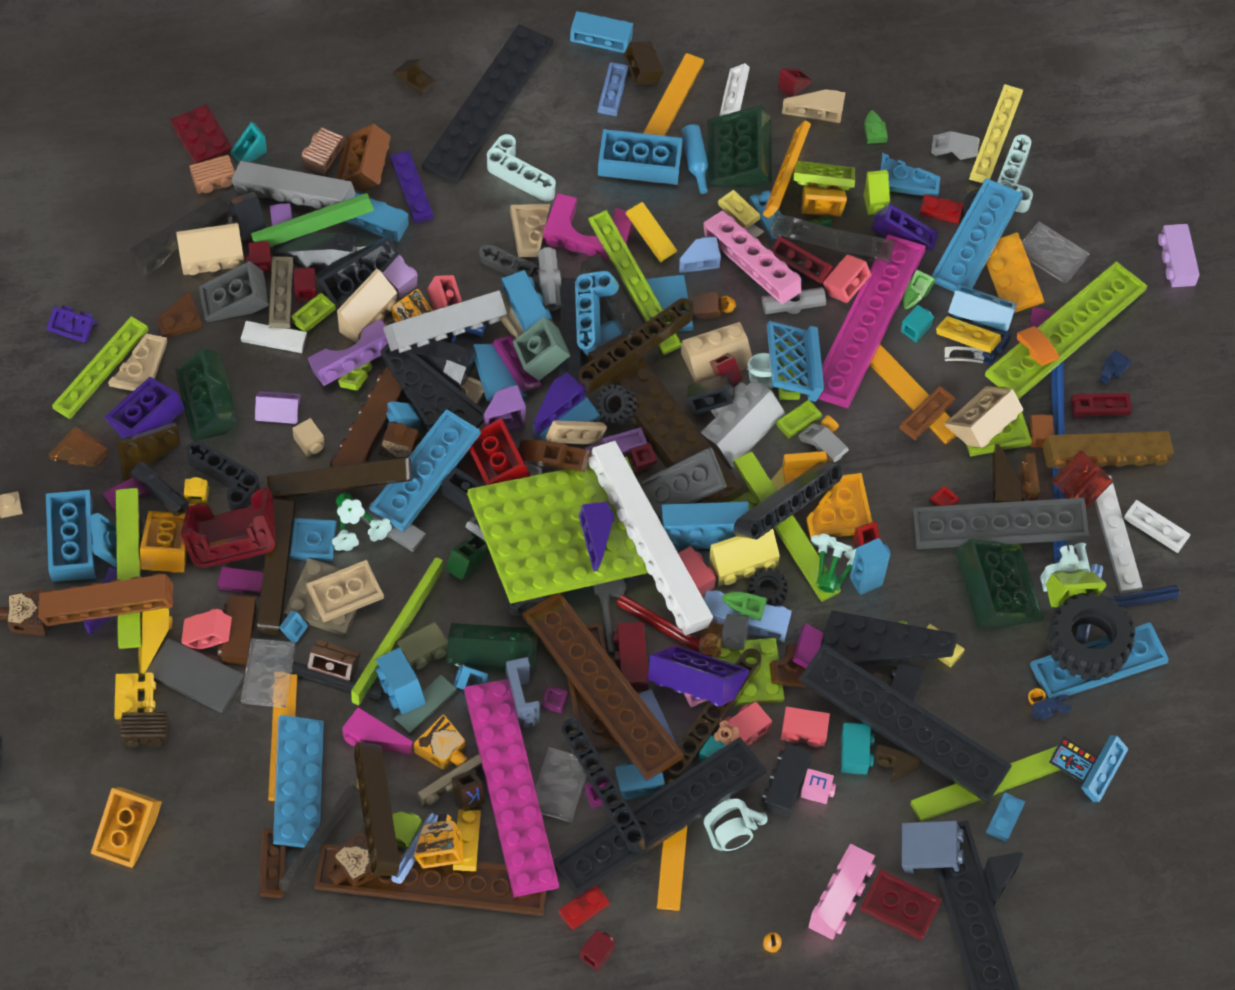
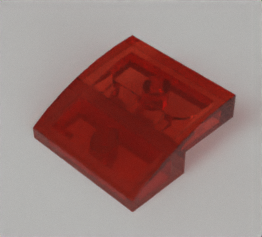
[1051,450,1113,510]

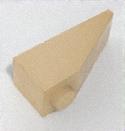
[782,89,845,123]

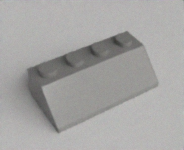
[701,378,785,470]

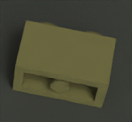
[397,622,449,670]

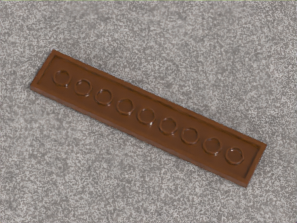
[522,593,684,782]
[314,843,546,916]

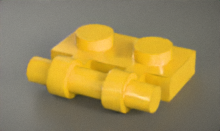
[114,673,156,719]

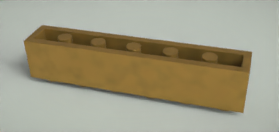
[1042,431,1174,469]

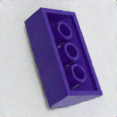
[648,645,749,706]

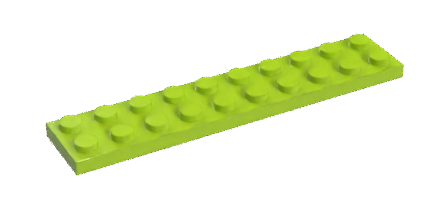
[985,261,1147,399]

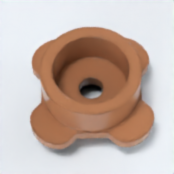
[714,721,740,746]

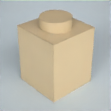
[292,418,325,457]

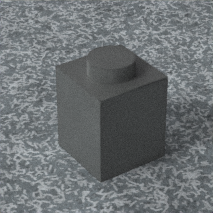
[722,614,749,651]

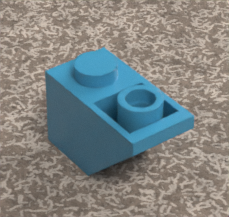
[386,402,421,431]

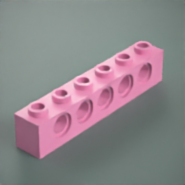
[704,210,801,304]

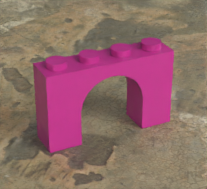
[543,193,634,262]

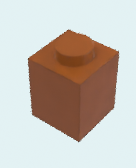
[1028,414,1054,448]

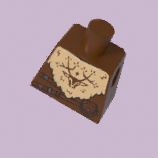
[379,422,422,459]
[0,589,46,636]
[328,830,380,887]

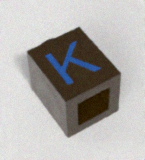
[451,770,485,811]

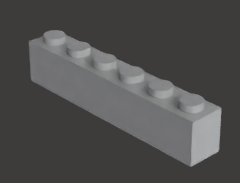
[231,161,355,209]
[383,291,507,353]

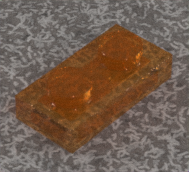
[1020,453,1040,501]
[699,622,724,655]

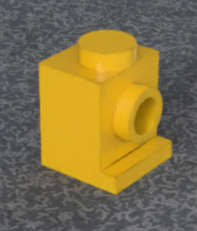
[184,477,210,506]

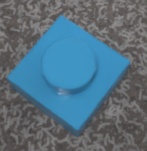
[279,611,308,643]

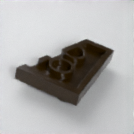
[117,422,180,481]

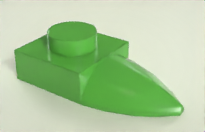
[865,110,888,144]
[903,270,936,309]
[721,592,767,621]

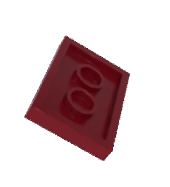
[170,104,233,164]
[860,869,942,941]

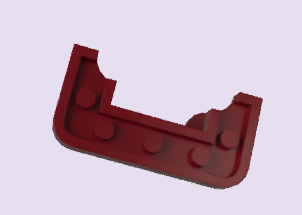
[181,487,276,568]

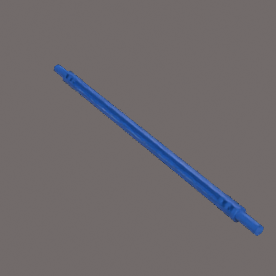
[1051,361,1066,564]

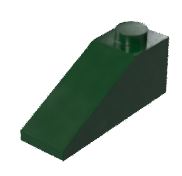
[445,533,490,580]

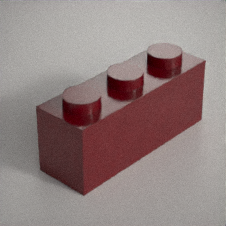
[771,236,835,285]
[613,622,649,692]

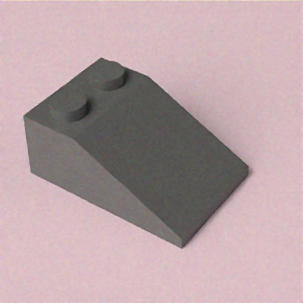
[198,261,270,322]

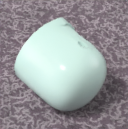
[748,353,779,389]

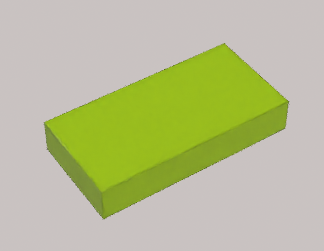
[776,400,822,439]

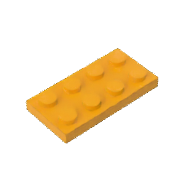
[986,232,1045,313]

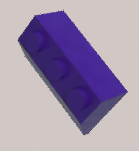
[104,377,185,439]

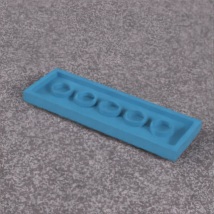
[931,178,1023,292]
[369,409,481,532]
[1030,622,1169,699]
[273,715,324,849]

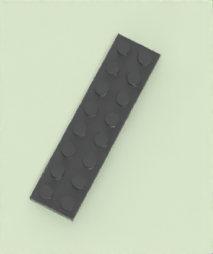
[913,498,1089,549]

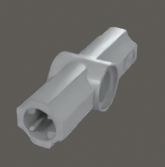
[538,247,561,311]
[762,287,826,315]

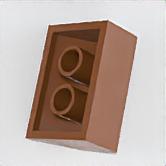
[336,123,391,191]

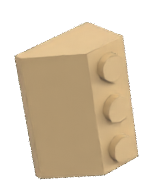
[176,223,244,275]
[337,269,398,343]
[681,322,752,383]
[945,386,1024,448]

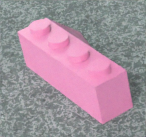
[808,843,876,940]

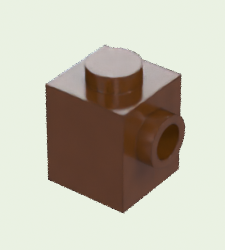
[692,292,722,320]

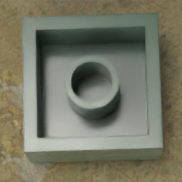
[513,317,571,381]

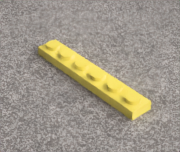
[969,84,1023,183]

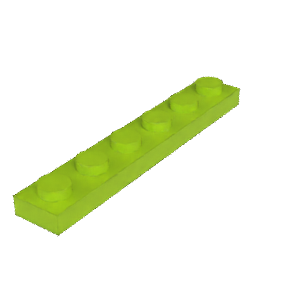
[52,316,149,419]

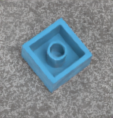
[375,647,426,715]

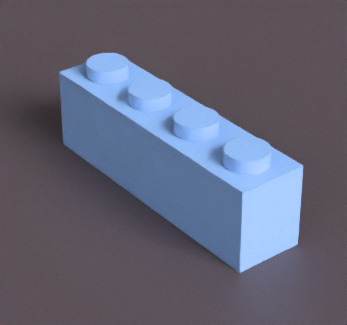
[704,590,792,643]

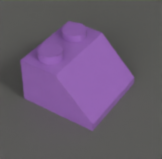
[484,385,526,432]

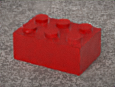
[469,418,531,485]

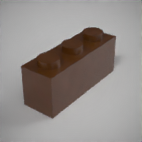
[218,596,257,666]

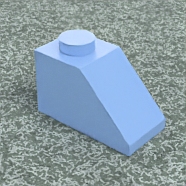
[679,237,721,273]

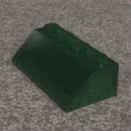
[175,348,238,441]
[447,623,538,669]

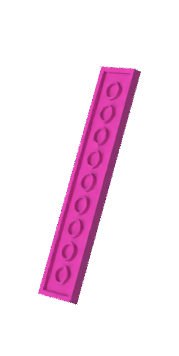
[818,235,926,409]
[464,679,559,897]

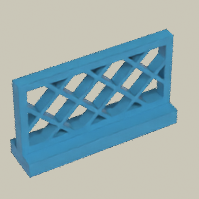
[767,321,824,402]

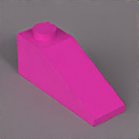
[342,708,414,754]

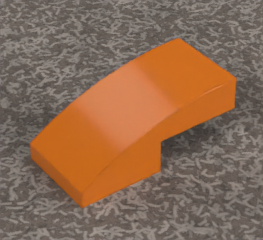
[1017,326,1059,366]

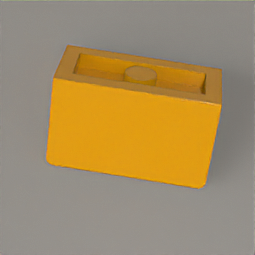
[782,451,827,485]

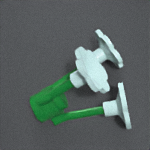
[332,493,392,551]
[811,534,856,593]

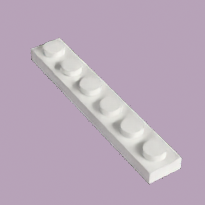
[1089,475,1143,594]

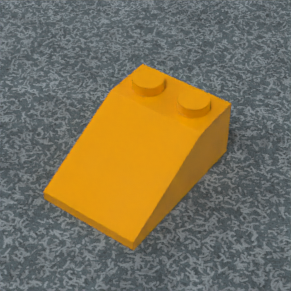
[801,183,847,217]
[140,511,187,573]
[91,787,162,868]

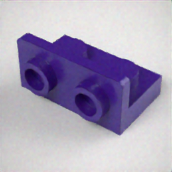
[46,305,98,343]

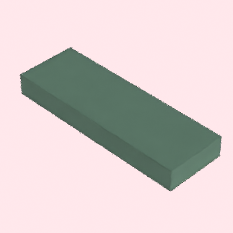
[394,675,457,736]

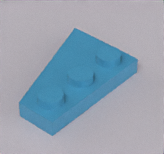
[880,153,940,197]

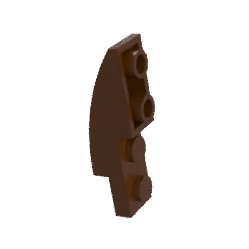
[518,440,591,472]

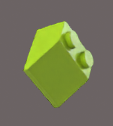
[1046,570,1106,607]

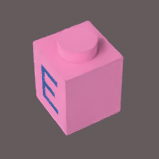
[801,769,836,804]

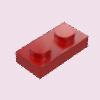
[919,194,964,224]
[559,886,610,931]

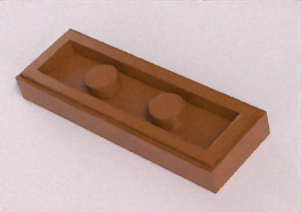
[899,386,956,441]

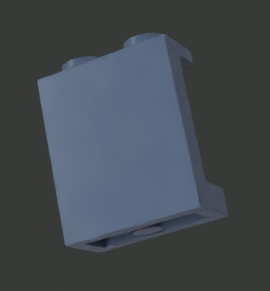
[506,657,540,728]
[902,821,964,874]

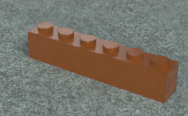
[38,573,173,626]

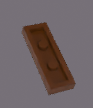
[259,828,285,898]

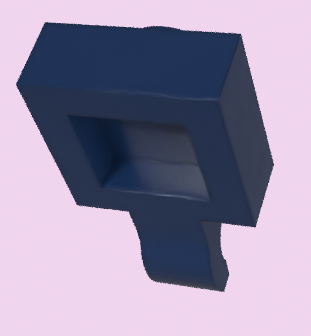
[982,328,1011,365]
[1099,349,1132,384]
[1030,695,1072,720]

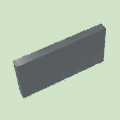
[638,447,727,520]
[145,638,245,714]

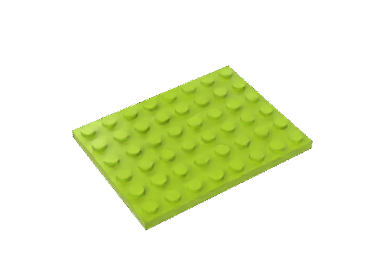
[467,457,648,604]

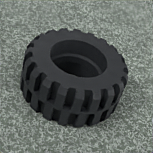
[1047,593,1135,680]

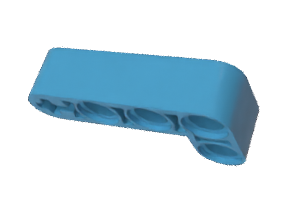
[575,271,619,356]

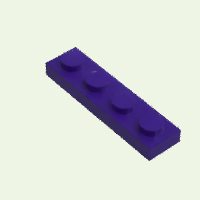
[390,151,433,223]

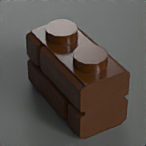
[308,640,360,681]

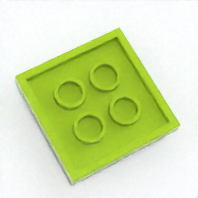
[794,161,855,190]
[710,638,785,706]

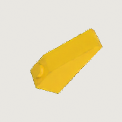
[138,608,173,677]

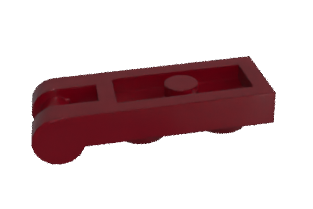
[1071,393,1132,418]

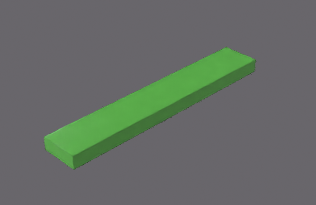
[251,193,374,247]

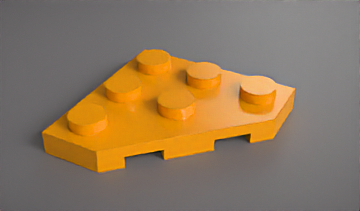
[806,473,872,540]

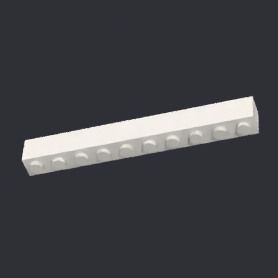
[588,441,713,635]

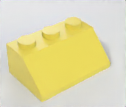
[709,529,780,586]

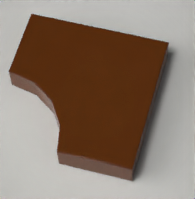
[769,643,810,689]

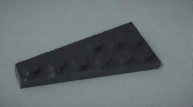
[380,344,485,432]
[820,610,958,666]

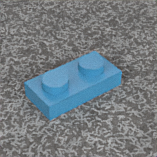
[986,793,1025,843]

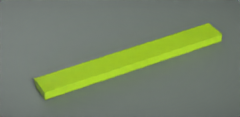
[588,210,682,355]
[733,451,841,602]
[116,488,142,649]
[351,557,443,706]
[910,746,1060,822]

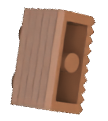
[301,127,344,175]
[189,155,235,194]

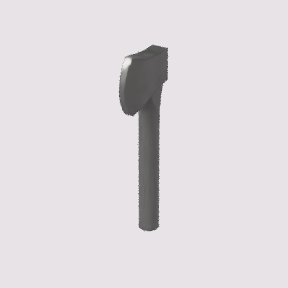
[593,579,626,655]

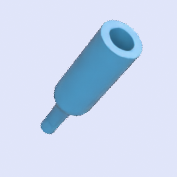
[681,124,708,194]

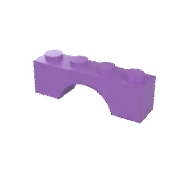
[308,319,388,386]

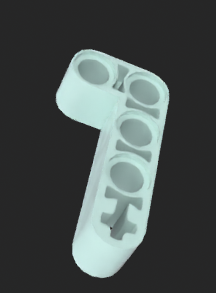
[487,134,556,202]
[997,134,1033,213]

